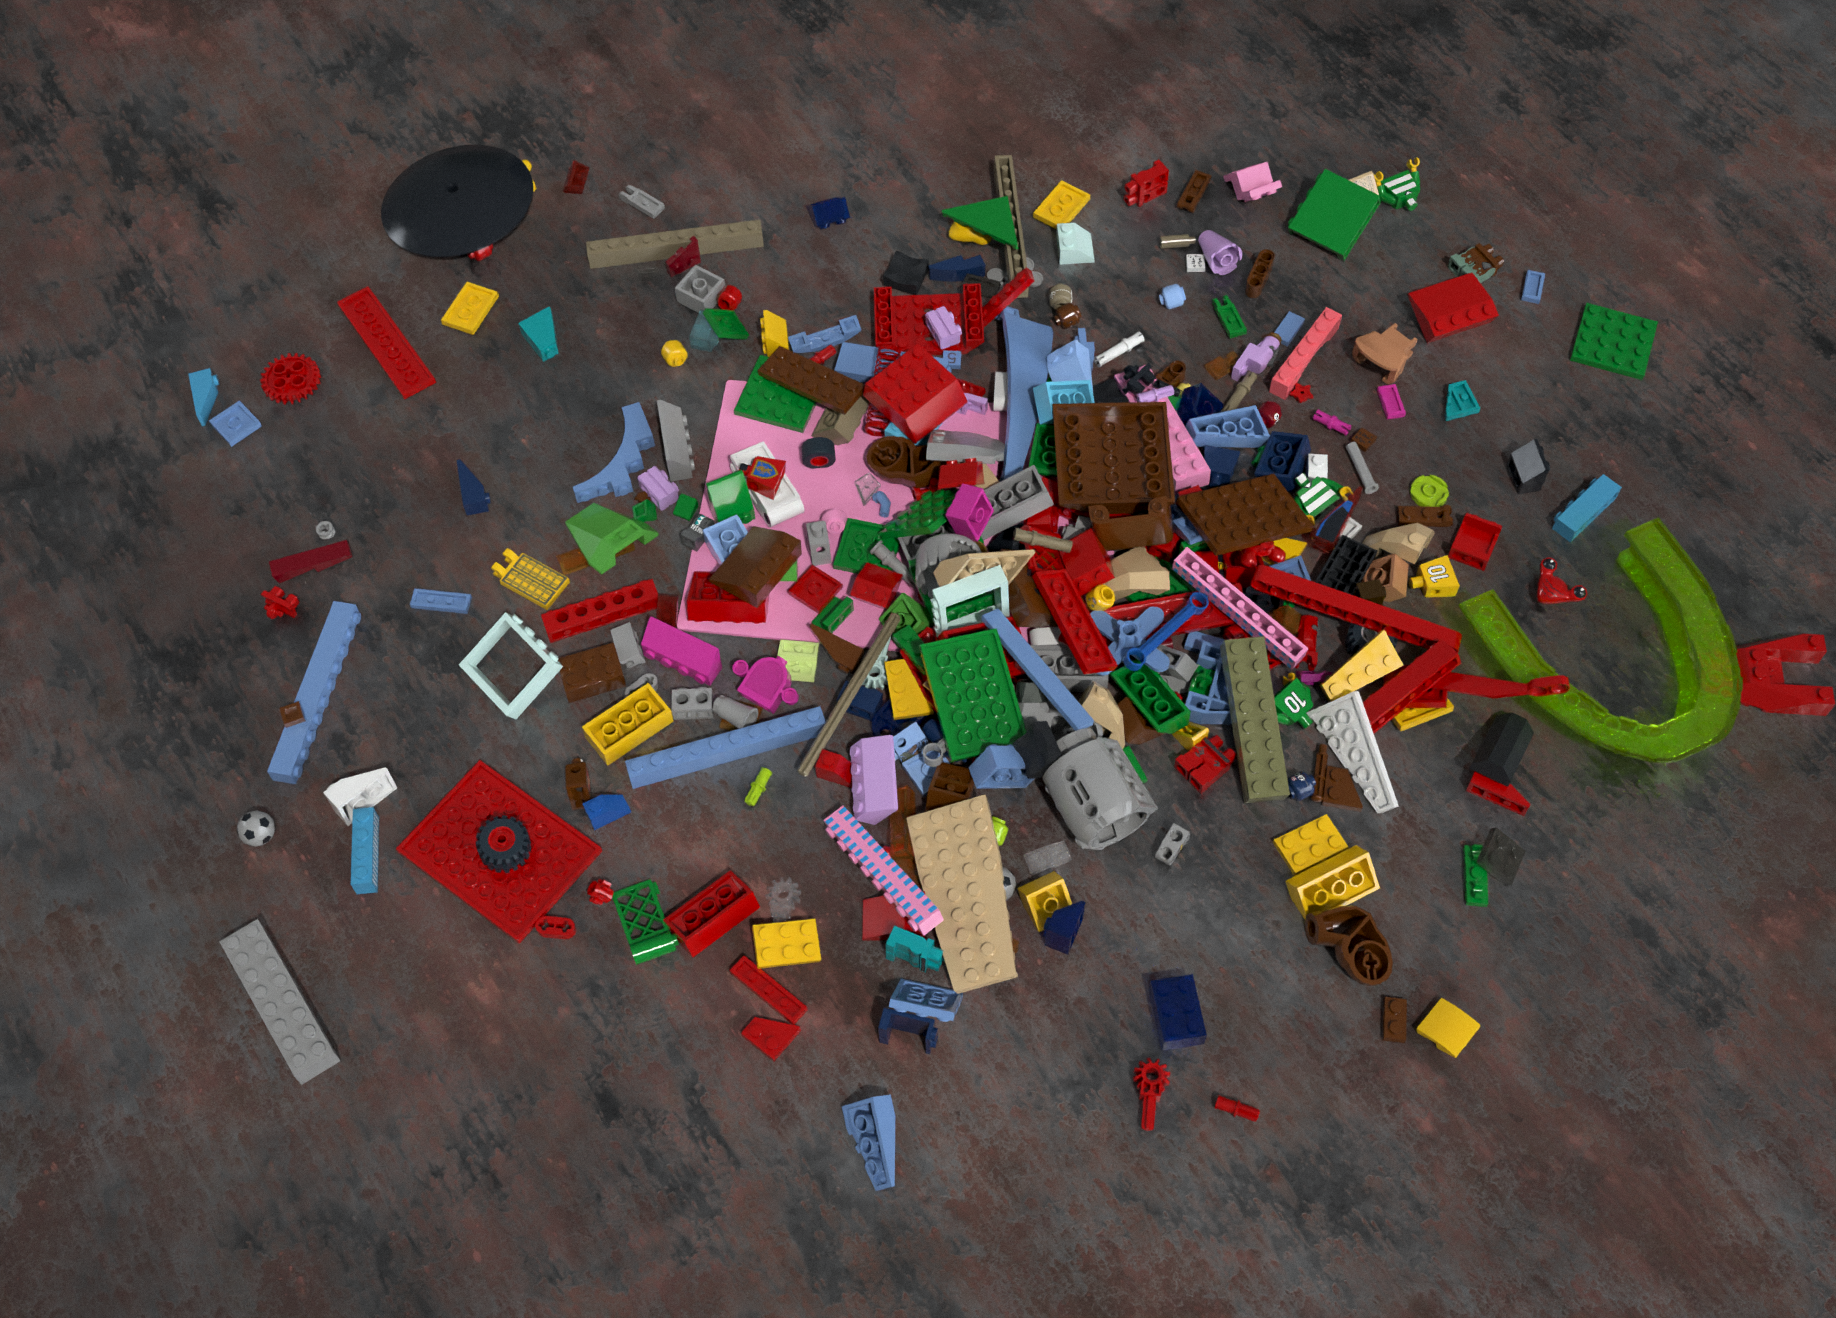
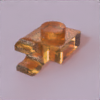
[1205,351,1238,381]

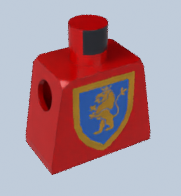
[739,456,786,500]

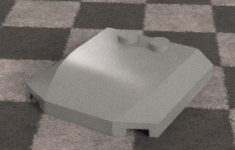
[926,430,1005,464]

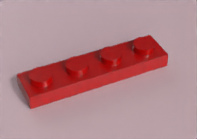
[982,267,1035,328]
[730,955,808,1025]

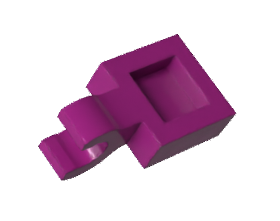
[1295,670,1333,685]

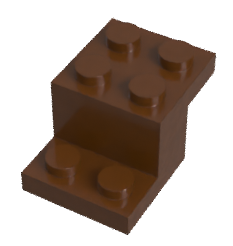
[924,762,975,812]

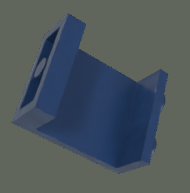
[878,1008,938,1054]

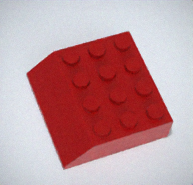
[863,343,968,444]

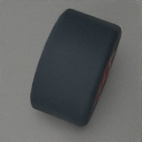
[801,437,836,469]

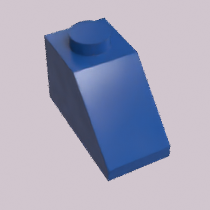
[582,795,631,830]

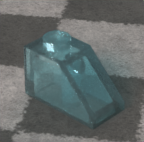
[689,310,719,352]

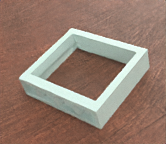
[930,565,1010,637]
[459,612,563,719]

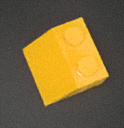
[1017,871,1076,932]

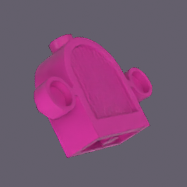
[732,656,799,714]

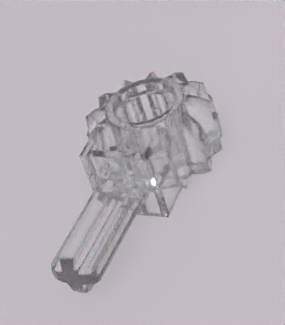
[765,877,801,923]

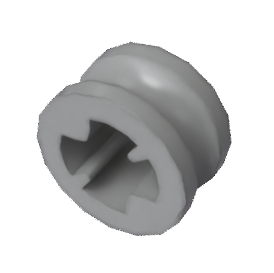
[316,521,335,540]

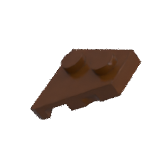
[1322,766,1363,812]

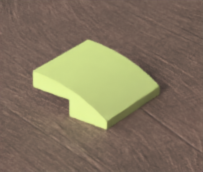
[778,639,819,682]

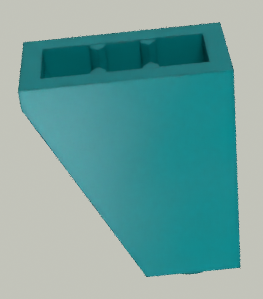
[518,307,559,362]

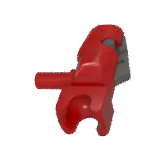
[1294,615,1323,671]

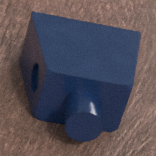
[1203,445,1240,489]

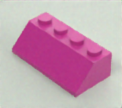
[641,617,722,686]

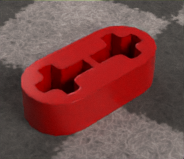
[535,916,576,939]

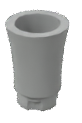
[712,695,758,729]

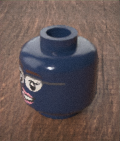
[1287,771,1316,801]

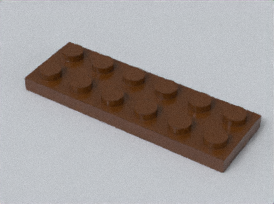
[758,346,865,415]

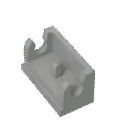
[610,622,646,668]

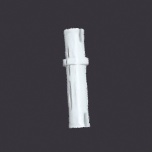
[1094,332,1144,367]

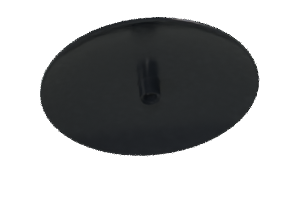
[381,145,534,257]

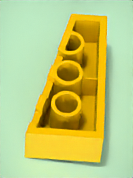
[1319,630,1403,703]

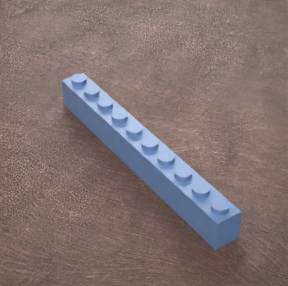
[267,601,361,784]
[625,706,826,789]

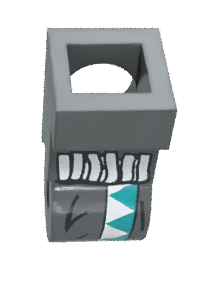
[681,514,715,552]

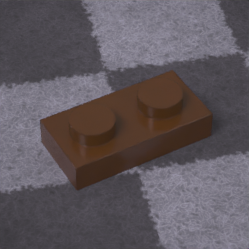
[1383,997,1407,1043]

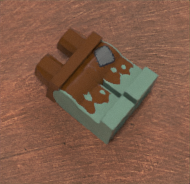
[1448,243,1504,283]

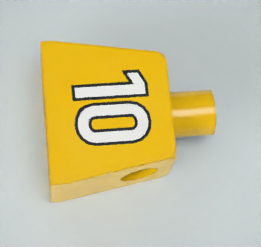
[1409,555,1460,598]

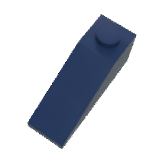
[456,459,491,516]

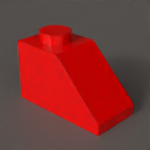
[815,749,852,788]

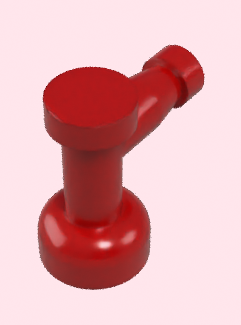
[912,478,941,501]

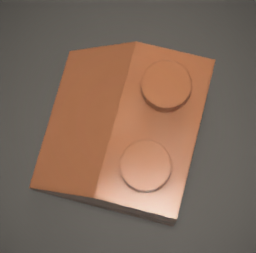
[1361,553,1409,602]

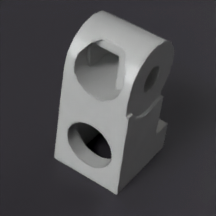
[1155,823,1190,866]

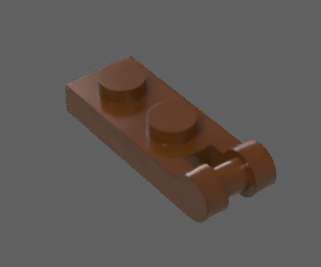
[1177,170,1212,213]
[1397,505,1453,527]

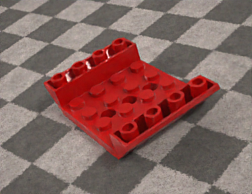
[874,283,984,355]

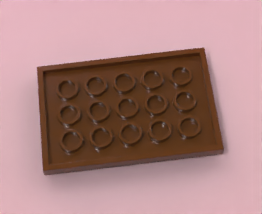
[1177,474,1314,556]

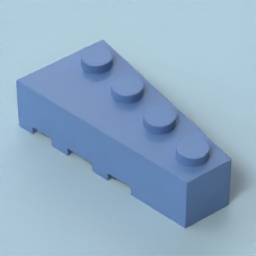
[1186,405,1270,448]

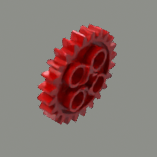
[260,353,321,405]

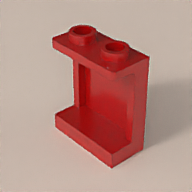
[1448,513,1502,571]

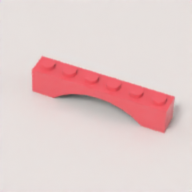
[1269,307,1342,400]

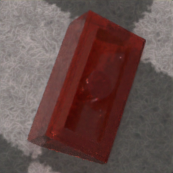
[563,160,590,194]

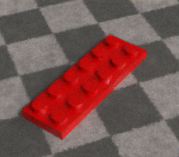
[1032,569,1118,674]

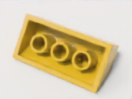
[1285,845,1380,920]

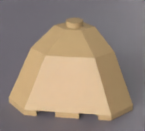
[1362,523,1435,564]
[1104,547,1170,601]
[1078,681,1125,749]

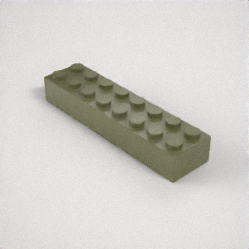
[1220,636,1290,804]

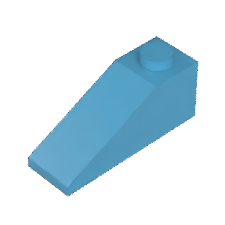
[188,368,220,426]

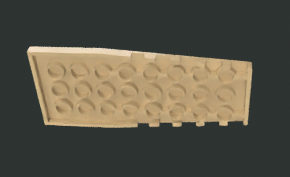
[907,795,1018,994]

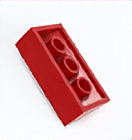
[663,870,760,958]

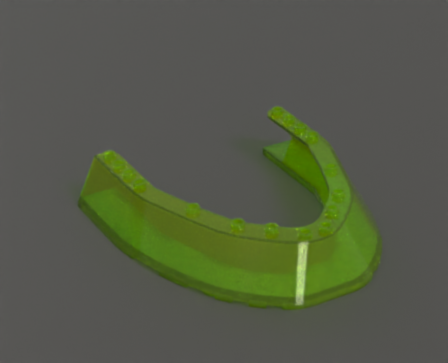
[1458,517,1743,763]

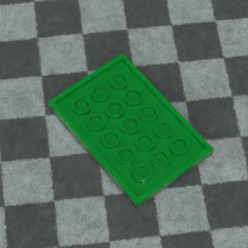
[919,628,1027,762]

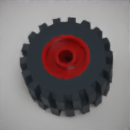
[476,815,531,873]

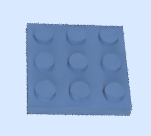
[889,979,963,1022]

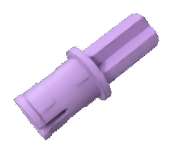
[1136,385,1174,402]

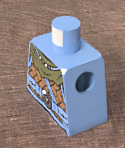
[893,722,928,763]

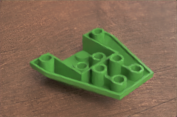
[565,503,659,575]

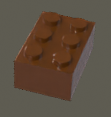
[558,643,627,703]

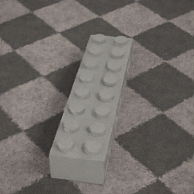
[898,465,1054,561]
[219,919,340,1085]

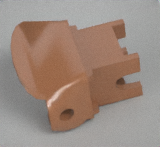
[1352,323,1418,385]

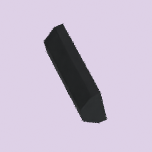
[1315,535,1378,595]
[1469,712,1534,787]

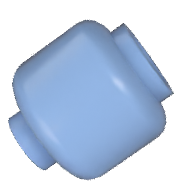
[1159,284,1186,309]

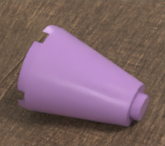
[1198,230,1242,275]

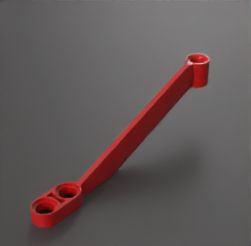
[1383,665,1570,699]

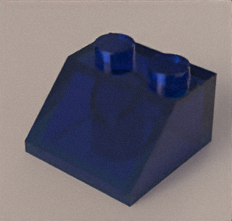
[806,196,850,229]
[1177,383,1224,426]
[1043,901,1086,955]

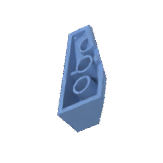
[842,1095,895,1191]

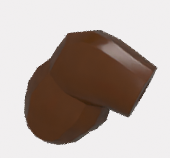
[866,436,946,489]
[1305,906,1393,986]

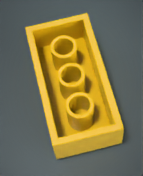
[582,683,674,766]

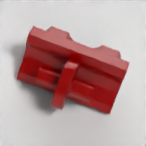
[261,586,299,619]

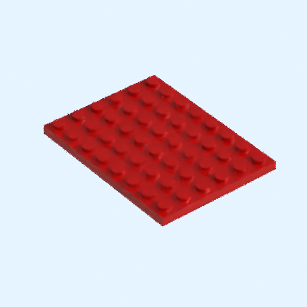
[396,760,603,944]

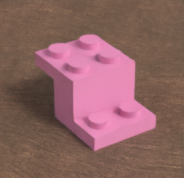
[1223,162,1282,202]

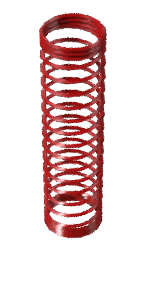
[864,344,901,437]

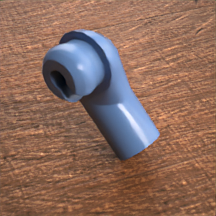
[872,491,891,518]

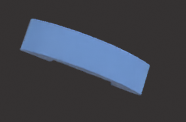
[788,315,861,353]

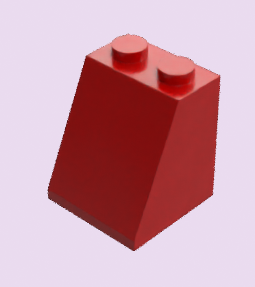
[1059,528,1115,596]

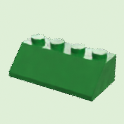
[1110,659,1191,734]

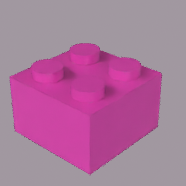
[945,483,994,542]

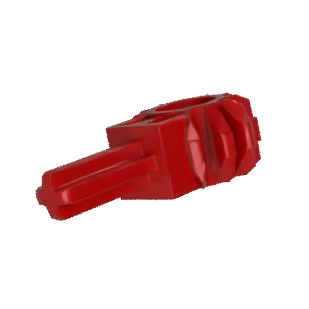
[1133,1057,1170,1131]

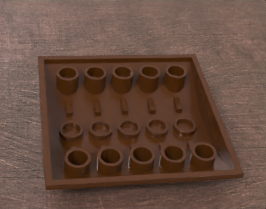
[1053,402,1175,514]

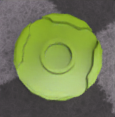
[1410,475,1449,507]

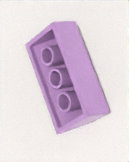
[850,735,898,825]

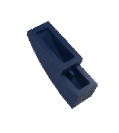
[928,255,986,282]

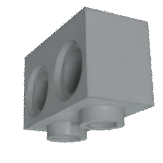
[672,687,714,720]

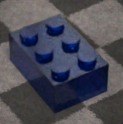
[1148,974,1207,1051]

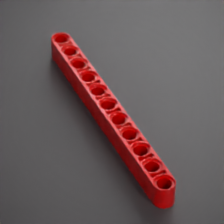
[1251,565,1462,652]

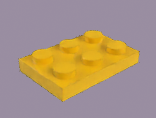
[1033,180,1090,229]
[441,282,499,335]
[1273,814,1349,876]
[752,919,821,969]

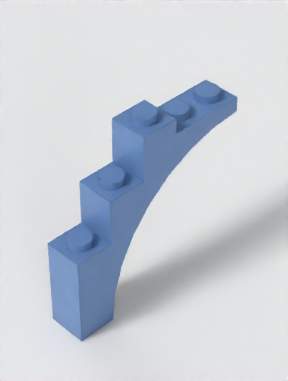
[573,402,655,503]

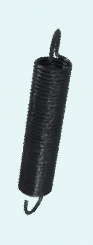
[1152,378,1183,398]

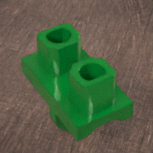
[1186,664,1215,696]

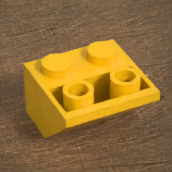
[760,310,789,357]

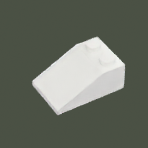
[323,767,397,826]

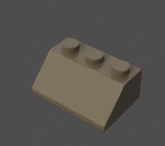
[811,394,869,446]

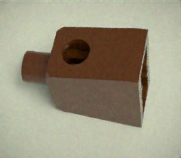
[565,758,592,810]

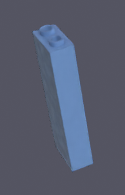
[834,342,952,384]

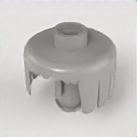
[915,533,982,599]

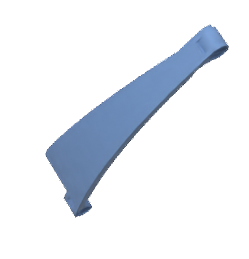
[995,306,1053,482]

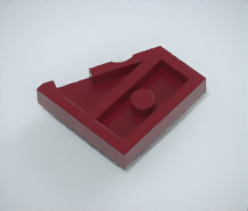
[665,236,701,277]

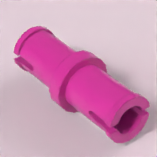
[1313,409,1351,436]

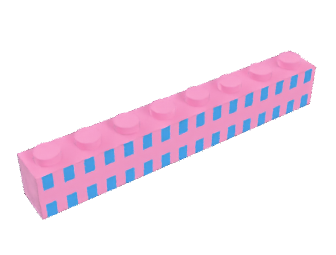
[1172,547,1309,669]
[824,806,943,936]

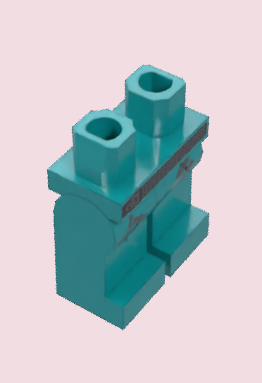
[886,926,944,973]

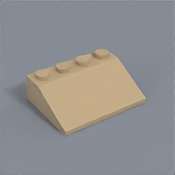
[933,549,1035,587]

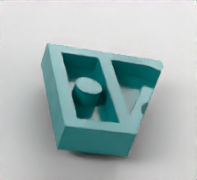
[1445,380,1481,421]

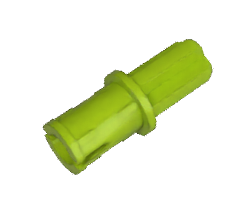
[744,767,772,806]

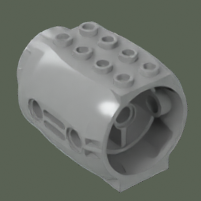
[1043,728,1158,850]

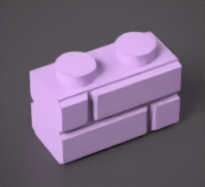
[925,306,962,349]
[637,466,679,511]

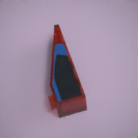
[1309,486,1363,555]

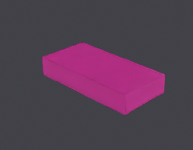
[1377,384,1406,420]

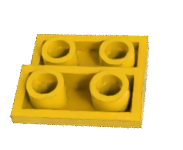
[1417,998,1480,1058]

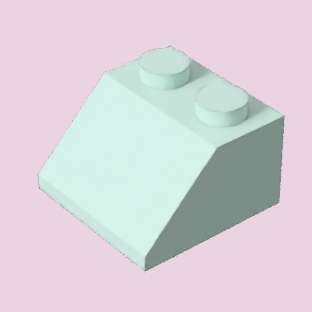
[1056,223,1095,265]

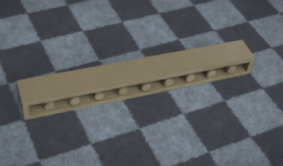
[994,155,1029,298]
[586,219,764,269]

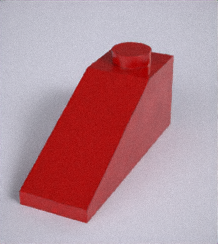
[1466,771,1530,816]

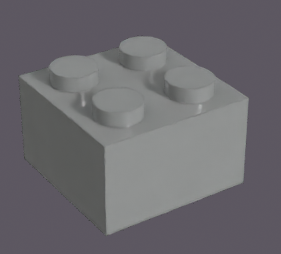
[675,265,725,315]

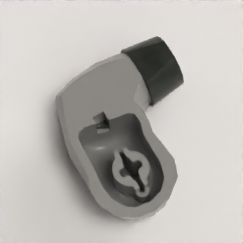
[1016,678,1103,741]

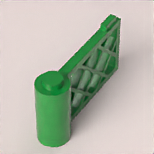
[612,879,679,965]

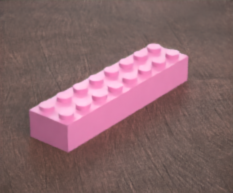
[1114,365,1211,496]

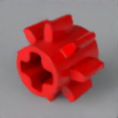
[587,878,614,906]

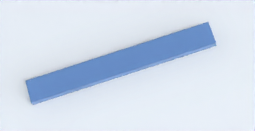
[981,609,1094,731]

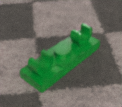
[1463,844,1488,907]

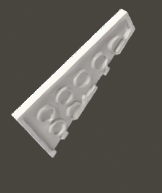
[1307,691,1399,814]

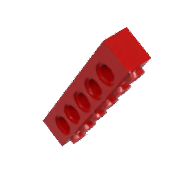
[541,579,662,643]

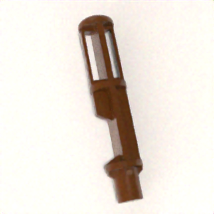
[1311,744,1328,803]

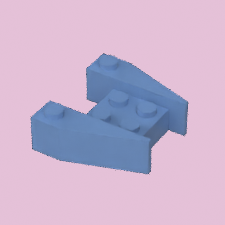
[1185,641,1232,724]

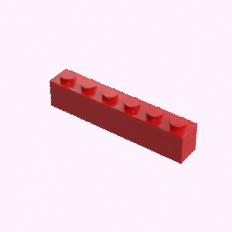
[1363,639,1461,734]

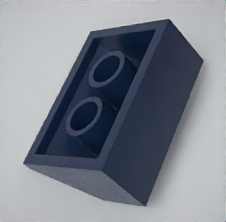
[1254,431,1311,493]

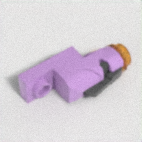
[1231,332,1282,381]

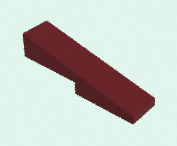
[269,540,352,584]

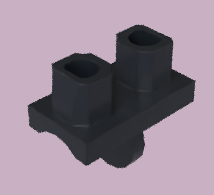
[1122,362,1156,396]

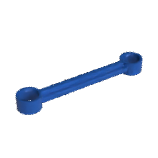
[1123,592,1209,671]

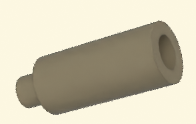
[1160,234,1196,249]

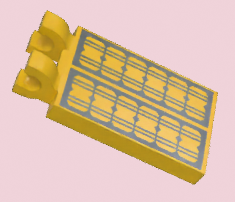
[491,548,570,610]

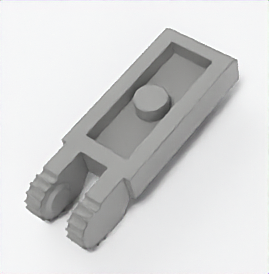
[618,185,665,219]

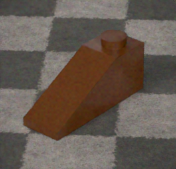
[809,623,865,674]

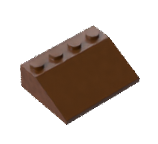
[709,526,802,608]

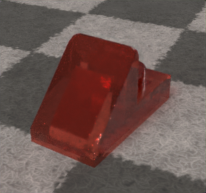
[657,594,680,628]

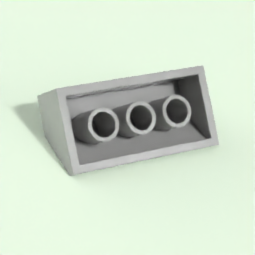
[657,400,695,481]
[1027,645,1108,692]

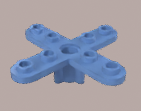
[1090,607,1170,676]

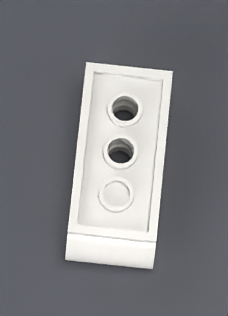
[730,441,805,527]

